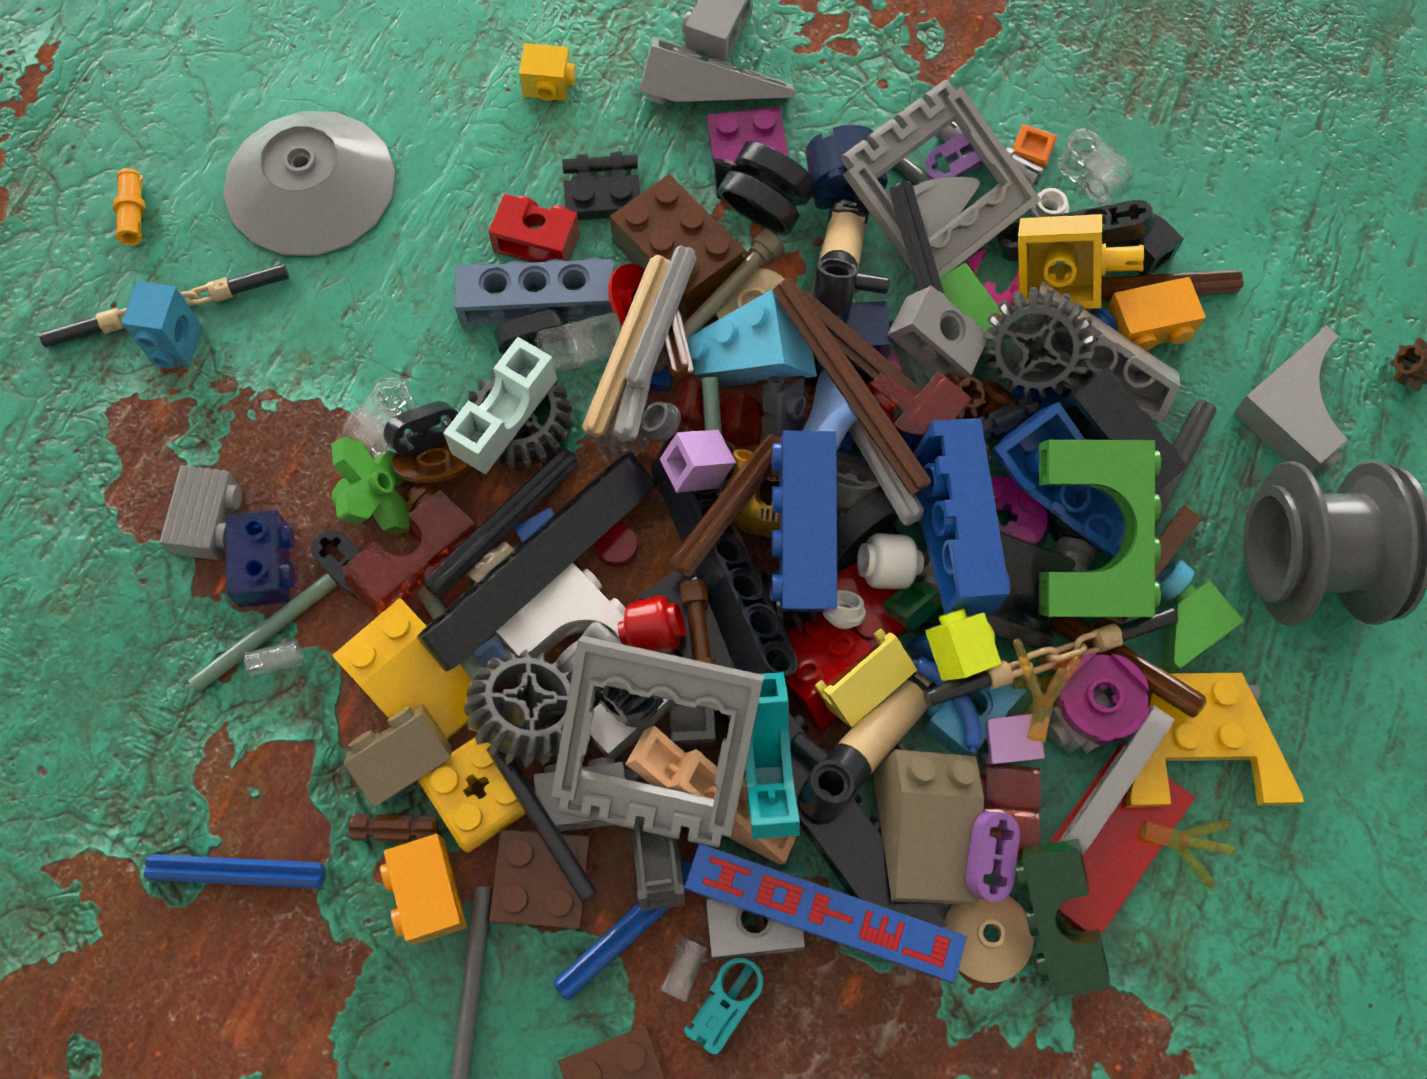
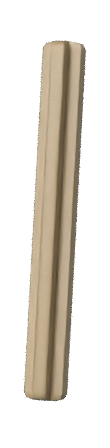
[582,255,670,438]

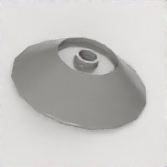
[223,111,395,256]

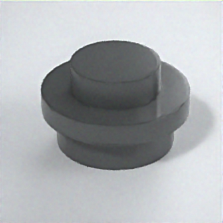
[641,401,681,443]

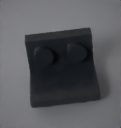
[967,531,1076,649]

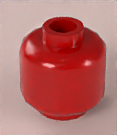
[618,596,686,653]

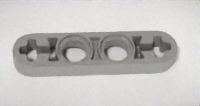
[1058,705,1174,855]

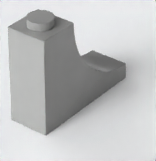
[1233,326,1348,474]

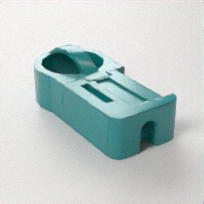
[684,957,764,1054]

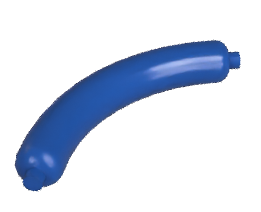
[912,657,982,754]

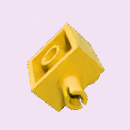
[1018,214,1144,309]

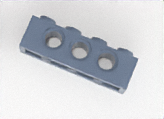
[455,257,616,327]

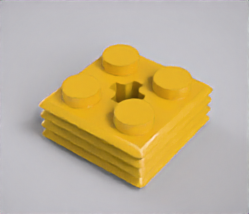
[418,737,526,853]

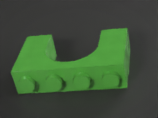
[1039,440,1161,617]

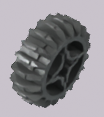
[982,287,1096,399]
[468,369,573,471]
[464,649,573,768]

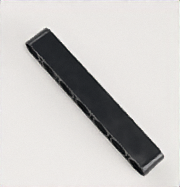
[651,433,798,682]
[417,451,657,672]

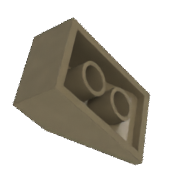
[873,749,984,905]

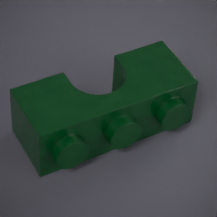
[1015,838,1110,997]

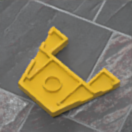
[1125,673,1304,808]

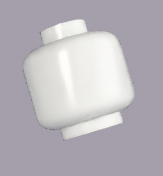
[857,533,924,590]

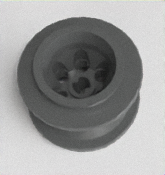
[1243,461,1427,626]

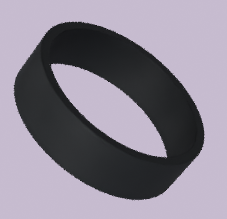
[837,492,899,573]

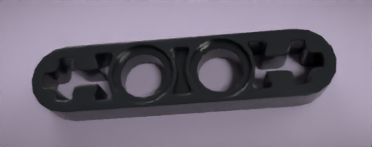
[998,200,1155,261]

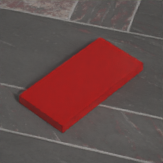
[1028,743,1196,935]

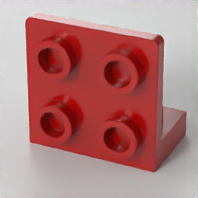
[785,612,874,732]

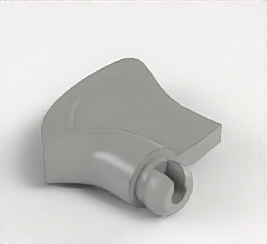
[913,177,980,238]

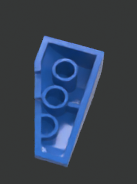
[992,402,1125,559]

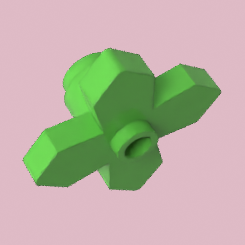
[332,437,413,535]

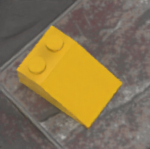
[332,598,472,741]

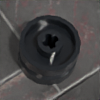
[717,141,818,235]

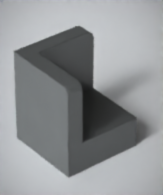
[670,705,716,752]

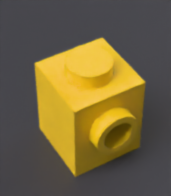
[519,43,576,101]

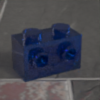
[226,510,296,608]

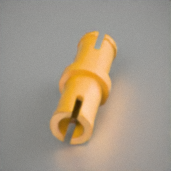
[113,169,146,245]

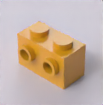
[1106,277,1206,351]
[380,834,467,945]

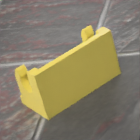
[815,628,917,728]

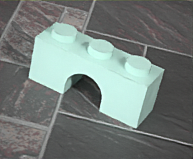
[443,337,557,475]

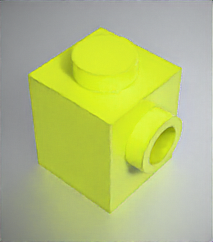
[925,609,1002,681]

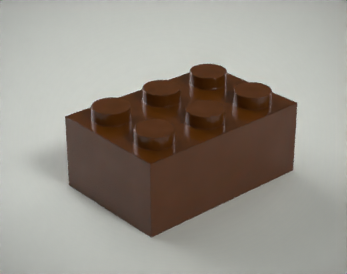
[610,173,745,318]

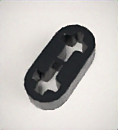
[494,308,571,355]
[383,401,458,456]
[311,530,381,599]

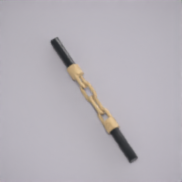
[39,264,290,348]
[923,608,1178,708]

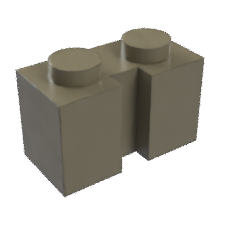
[344,704,452,807]

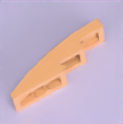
[626,726,801,865]

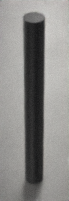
[487,745,598,903]

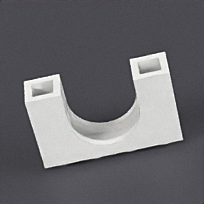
[495,563,676,760]

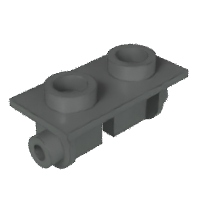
[760,377,806,443]

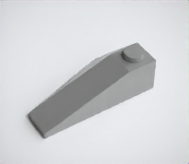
[640,37,795,104]

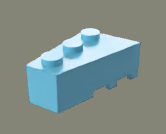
[686,289,817,388]

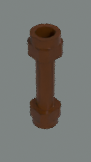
[680,579,717,665]

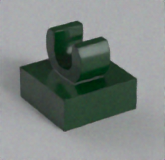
[882,579,942,637]

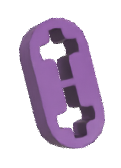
[925,133,984,179]
[966,811,1020,902]

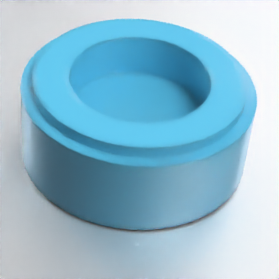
[1155,560,1194,601]

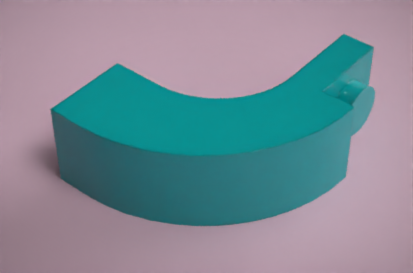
[745,672,800,839]

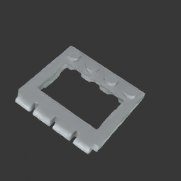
[841,80,1041,278]
[551,636,764,848]

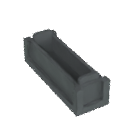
[624,769,686,912]

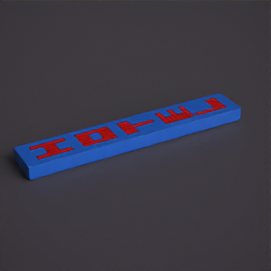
[684,843,967,984]

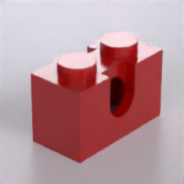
[488,194,580,263]

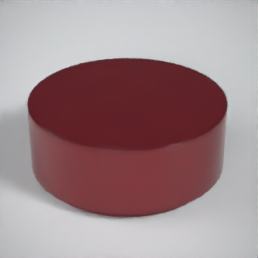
[596,523,638,567]

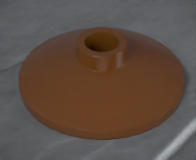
[392,442,471,484]

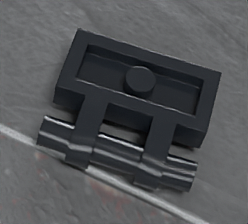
[562,151,640,220]

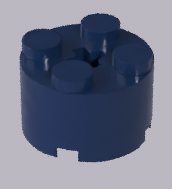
[805,125,888,209]

